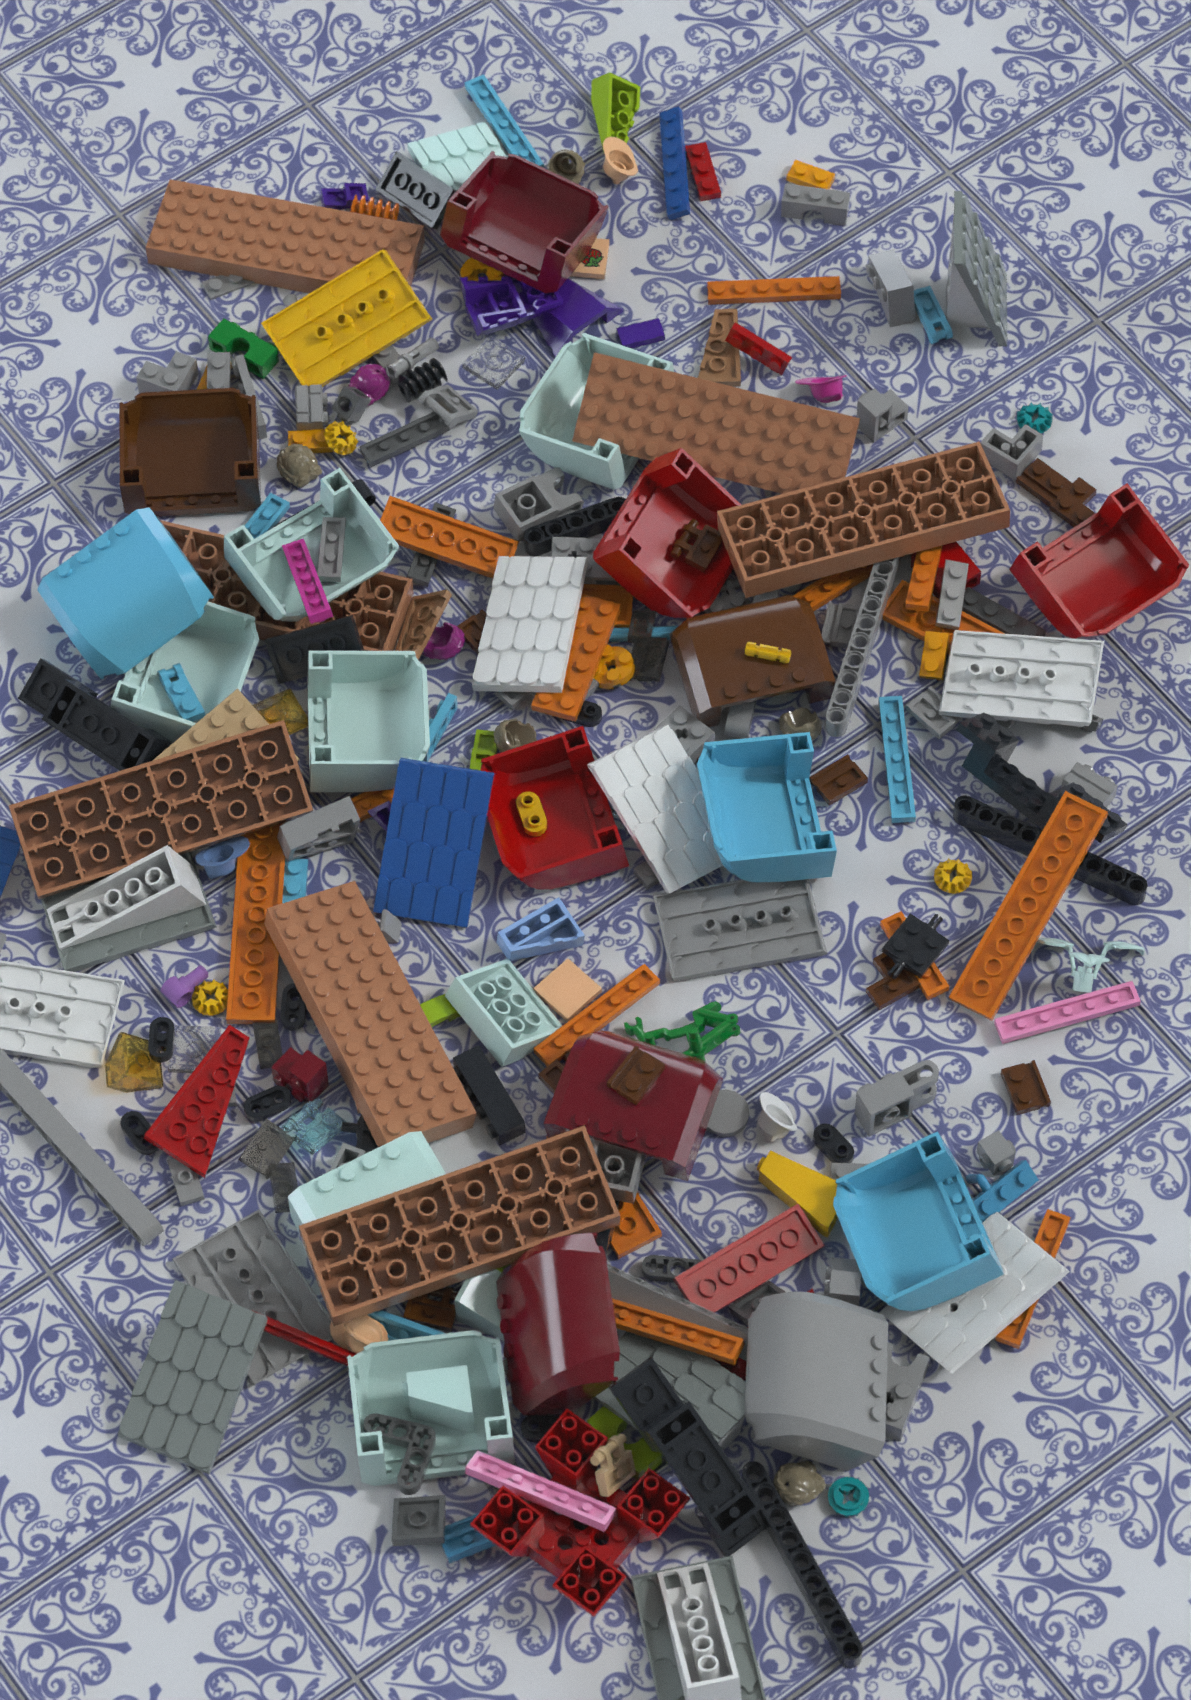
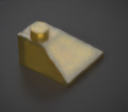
[253,688,308,735]
[105,1032,164,1093]

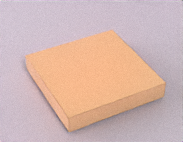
[533,958,602,1022]

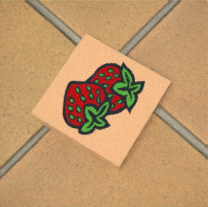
[570,238,610,279]

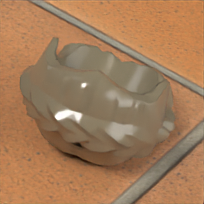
[547,149,585,184]
[277,444,322,488]
[779,707,823,740]
[494,719,537,753]
[773,1460,826,1506]

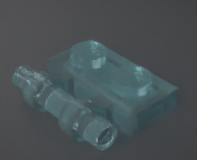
[282,1098,346,1155]

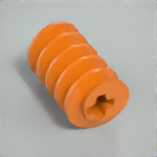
[350,194,399,220]

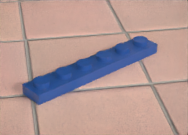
[659,106,690,221]

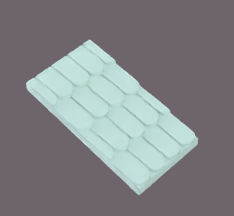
[407,122,507,190]

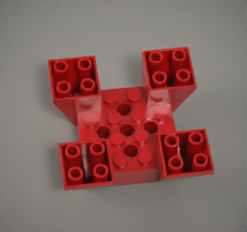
[470,1409,690,1617]

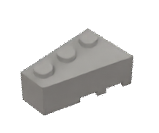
[866,249,915,327]
[277,796,360,861]

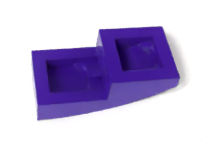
[320,183,369,210]

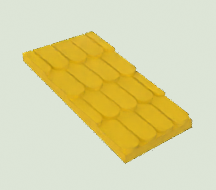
[261,249,433,387]

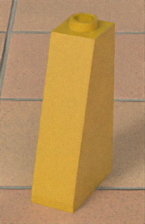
[757,1150,838,1238]

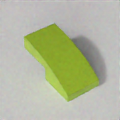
[469,729,498,770]
[420,994,460,1027]

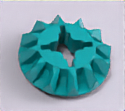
[1017,402,1053,433]
[828,1477,869,1518]

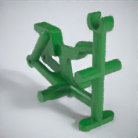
[624,1001,741,1062]

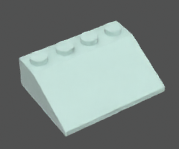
[445,959,562,1067]

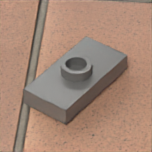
[167,1158,205,1206]

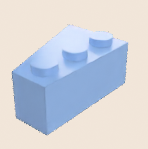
[496,897,585,961]

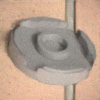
[706,1089,749,1137]

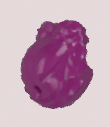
[348,364,391,407]
[422,622,465,660]

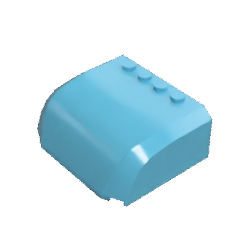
[37,508,214,680]
[697,732,837,882]
[833,1131,1004,1311]

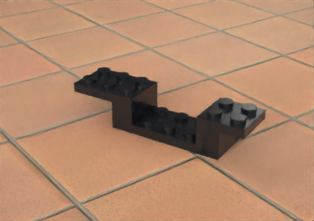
[18,658,173,771]
[956,712,1128,843]
[609,1357,768,1557]

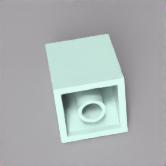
[455,1269,504,1341]
[402,1365,475,1433]

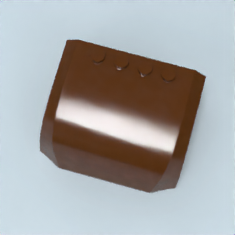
[119,388,261,516]
[669,595,836,727]

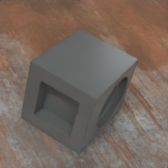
[331,386,371,423]

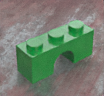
[208,318,279,379]

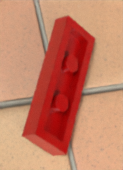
[685,142,721,202]
[725,322,792,376]

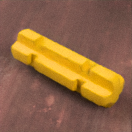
[745,642,791,663]

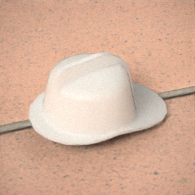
[757,1092,797,1142]

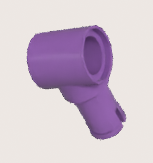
[160,965,209,1008]

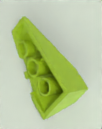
[591,72,640,152]

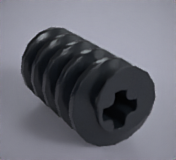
[398,358,448,402]

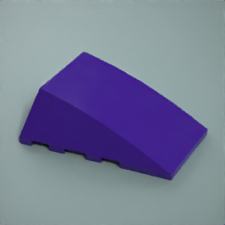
[460,277,563,337]
[533,278,623,358]

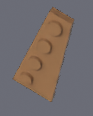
[697,309,741,387]
[395,589,452,660]

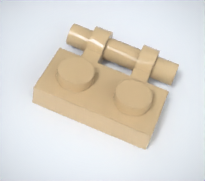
[590,1433,636,1497]

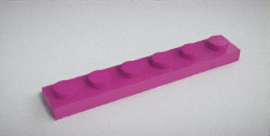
[282,538,333,624]

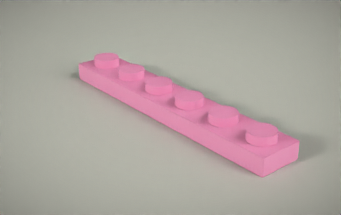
[994,981,1141,1044]
[465,1450,616,1532]

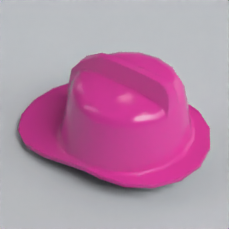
[795,375,847,403]

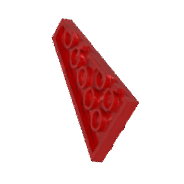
[144,1024,250,1178]

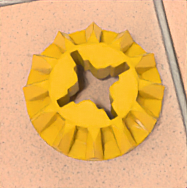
[324,421,358,455]
[934,858,972,894]
[192,979,228,1016]

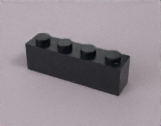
[453,1045,526,1145]

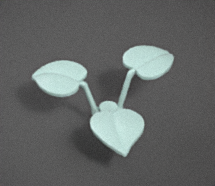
[1036,938,1145,993]

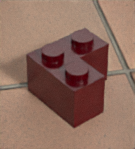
[271,1047,329,1105]

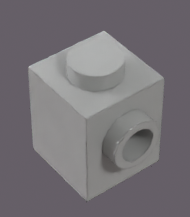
[977,1130,1016,1175]

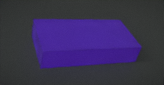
[616,318,665,349]

